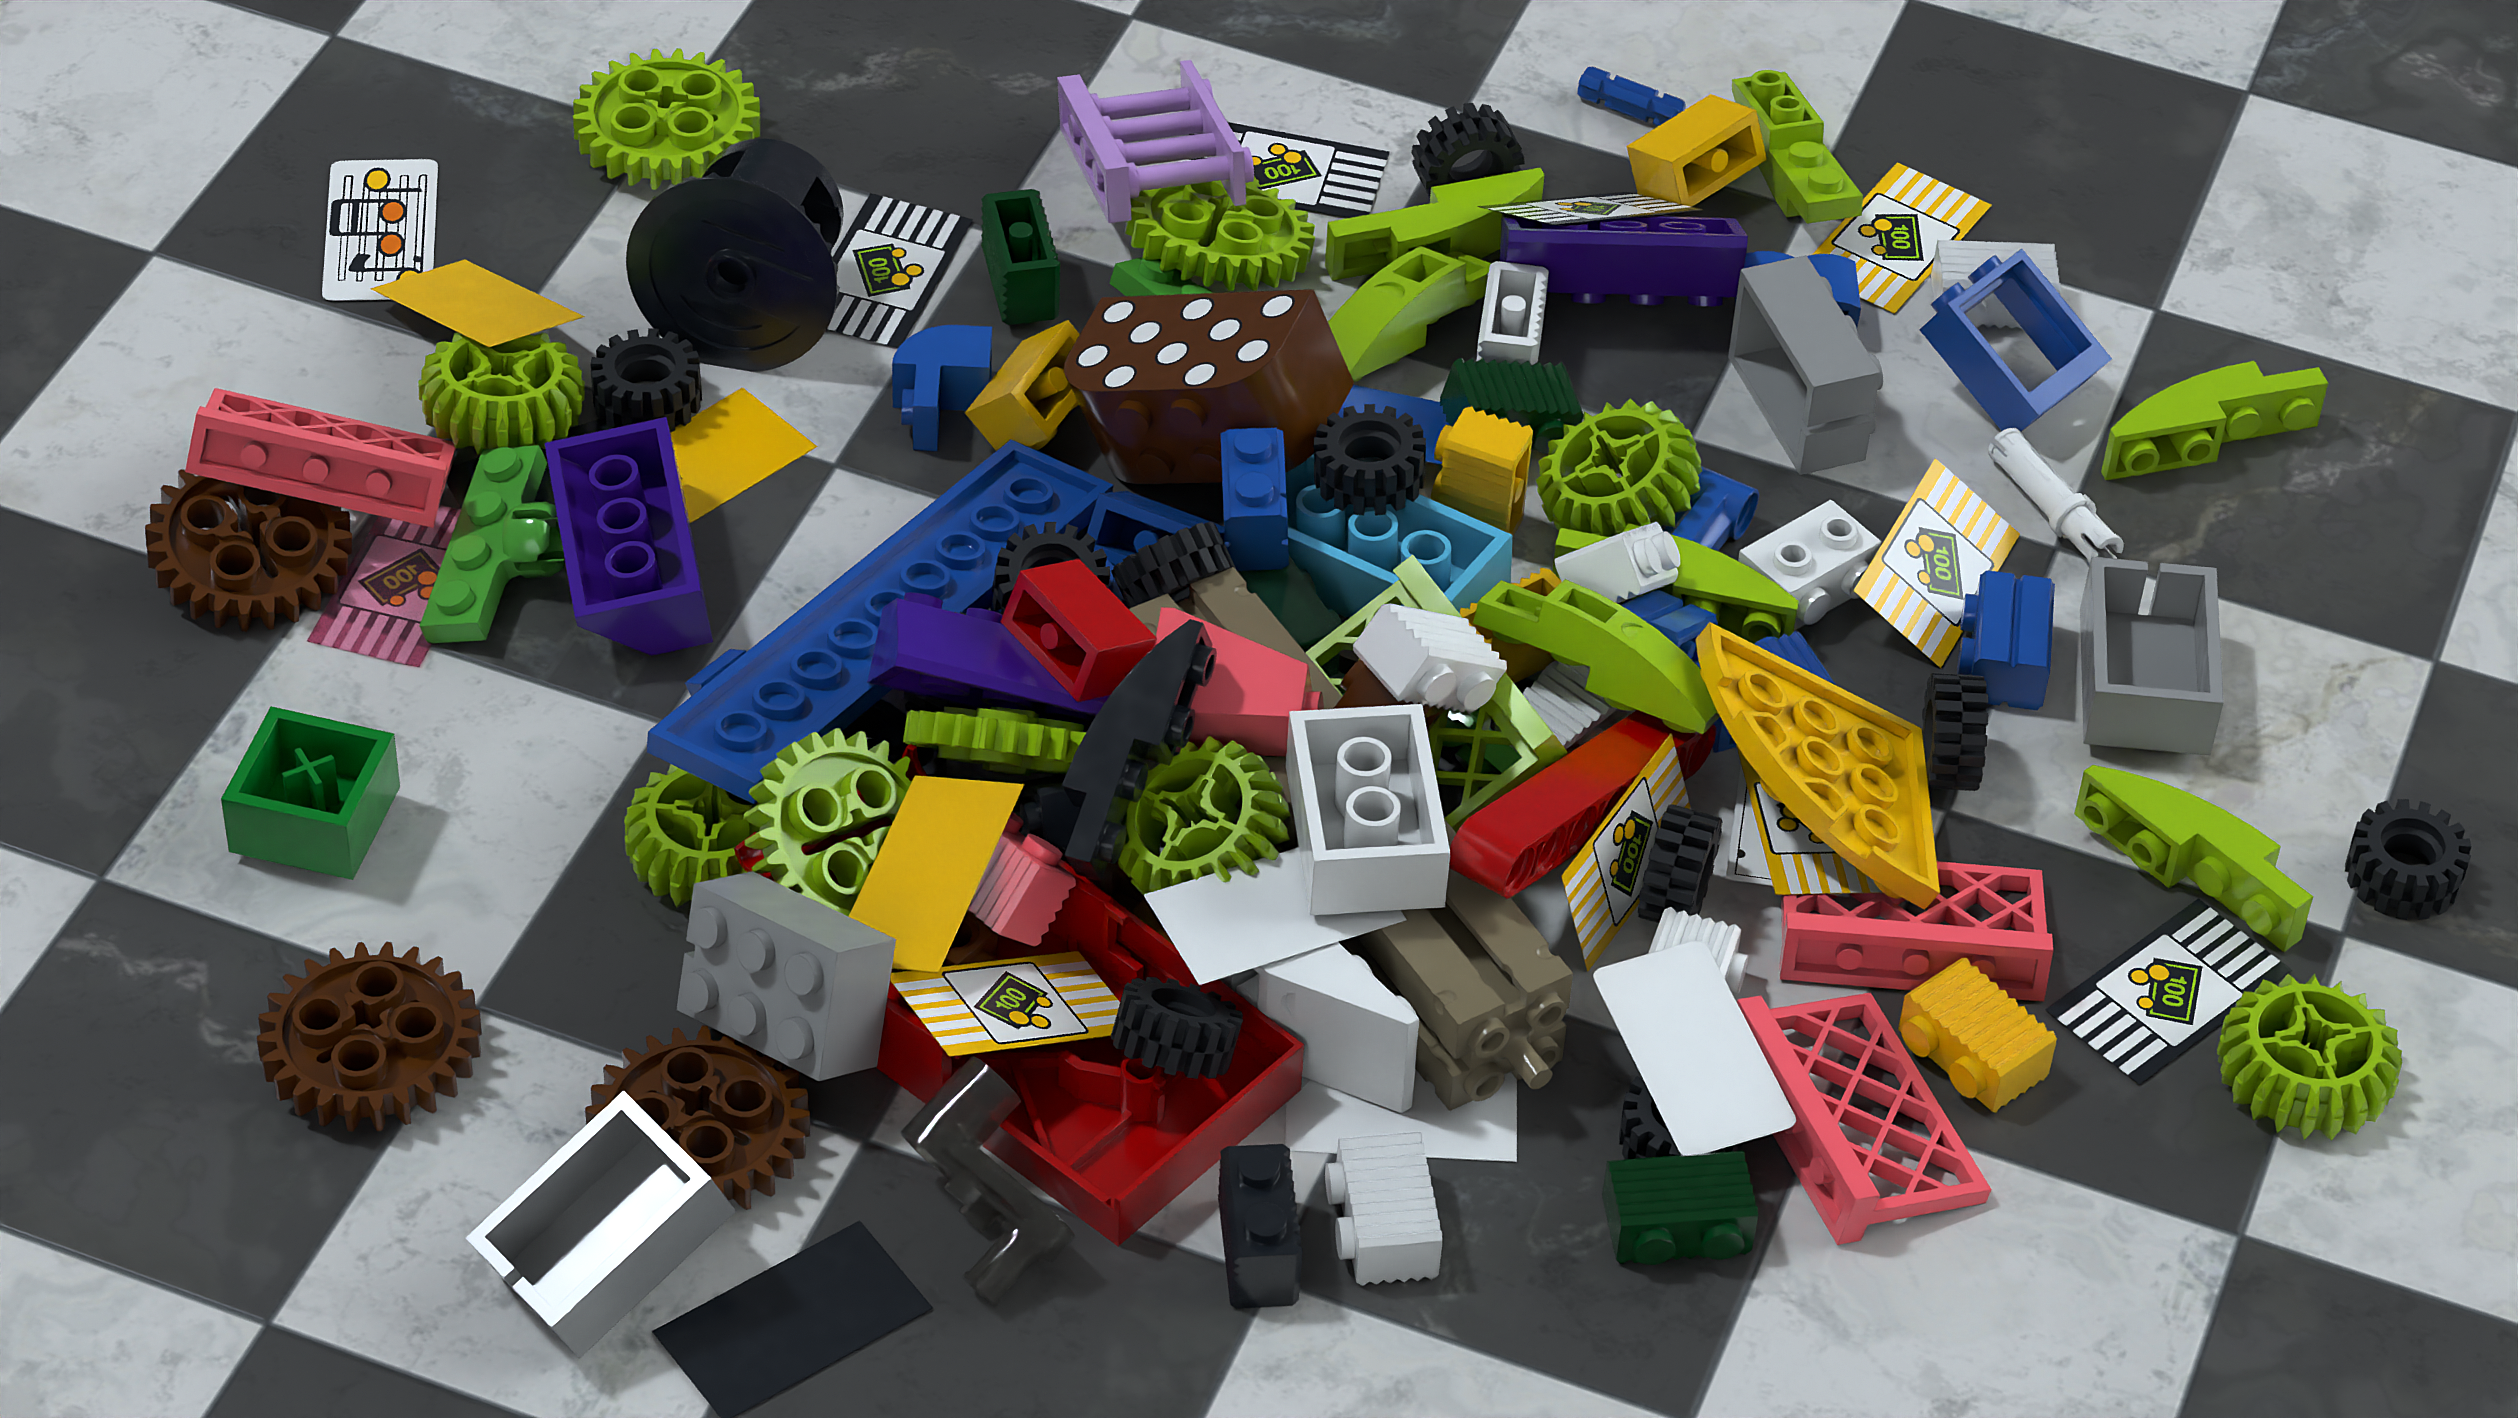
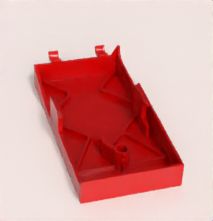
[734,744,1304,1247]

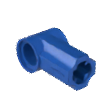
[1663,467,1759,551]

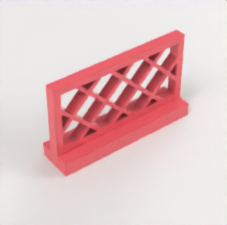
[185,388,456,528]
[1779,861,2053,1002]
[1737,992,1992,1245]

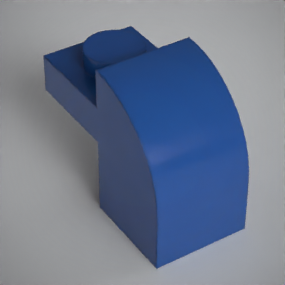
[892,325,992,451]

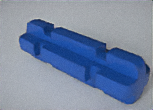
[1577,66,1686,126]

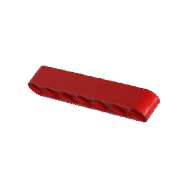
[1449,710,1717,899]

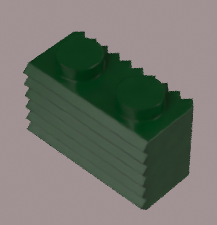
[981,189,1060,325]
[1440,358,1584,454]
[1602,1151,1758,1265]

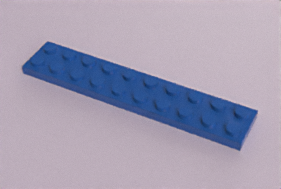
[647,439,1114,804]

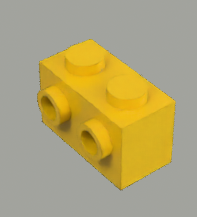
[1626,94,1767,207]
[965,320,1080,451]

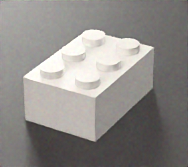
[1286,704,1450,915]

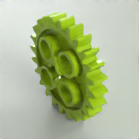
[573,48,760,190]
[1125,179,1316,291]
[903,707,1086,776]
[743,728,912,916]

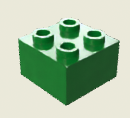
[221,706,400,880]

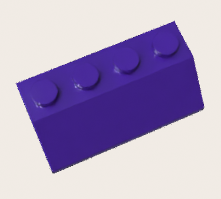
[1500,213,1748,306]
[545,417,713,656]
[867,592,1110,732]

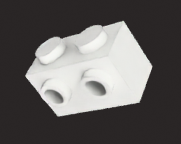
[1738,500,1881,631]

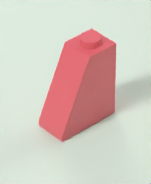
[1154,607,1324,756]

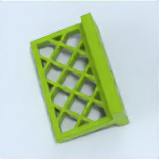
[1305,554,1569,833]

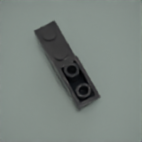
[1062,619,1217,881]

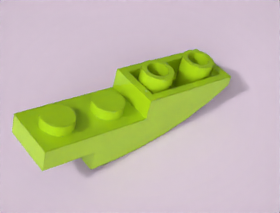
[1732,70,1863,224]
[1325,167,1544,281]
[1328,246,1492,382]
[2101,361,2328,480]
[1552,523,1799,644]
[1473,579,1720,734]
[2074,765,2313,952]

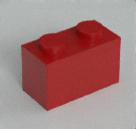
[1000,559,1157,702]

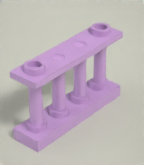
[1057,60,1254,223]

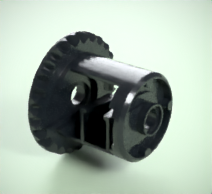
[626,138,844,372]

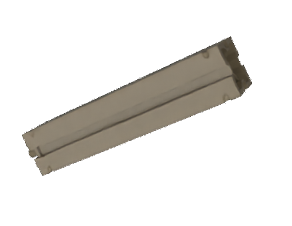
[1129,567,1573,1111]

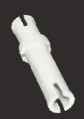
[1988,428,2124,563]

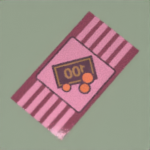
[307,505,461,667]

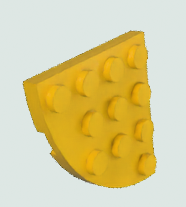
[1695,622,1940,910]

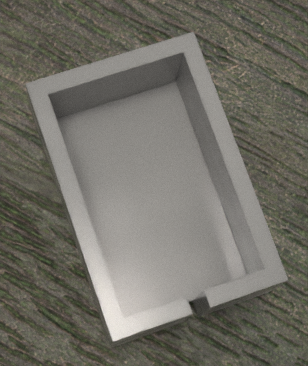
[1728,255,1883,475]
[2080,557,2224,755]
[677,871,896,1081]
[466,1091,736,1359]

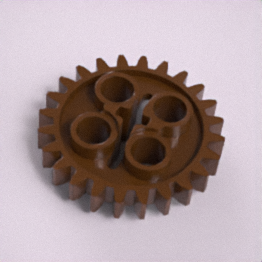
[145,469,352,632]
[257,942,482,1132]
[585,1025,810,1210]

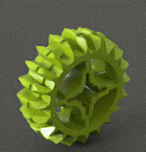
[418,333,585,455]
[1536,398,1702,537]
[1118,736,1291,895]
[624,764,760,908]
[2217,973,2402,1141]

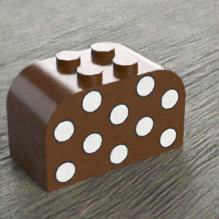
[1064,289,1354,484]

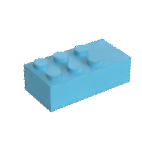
[1244,454,1513,617]

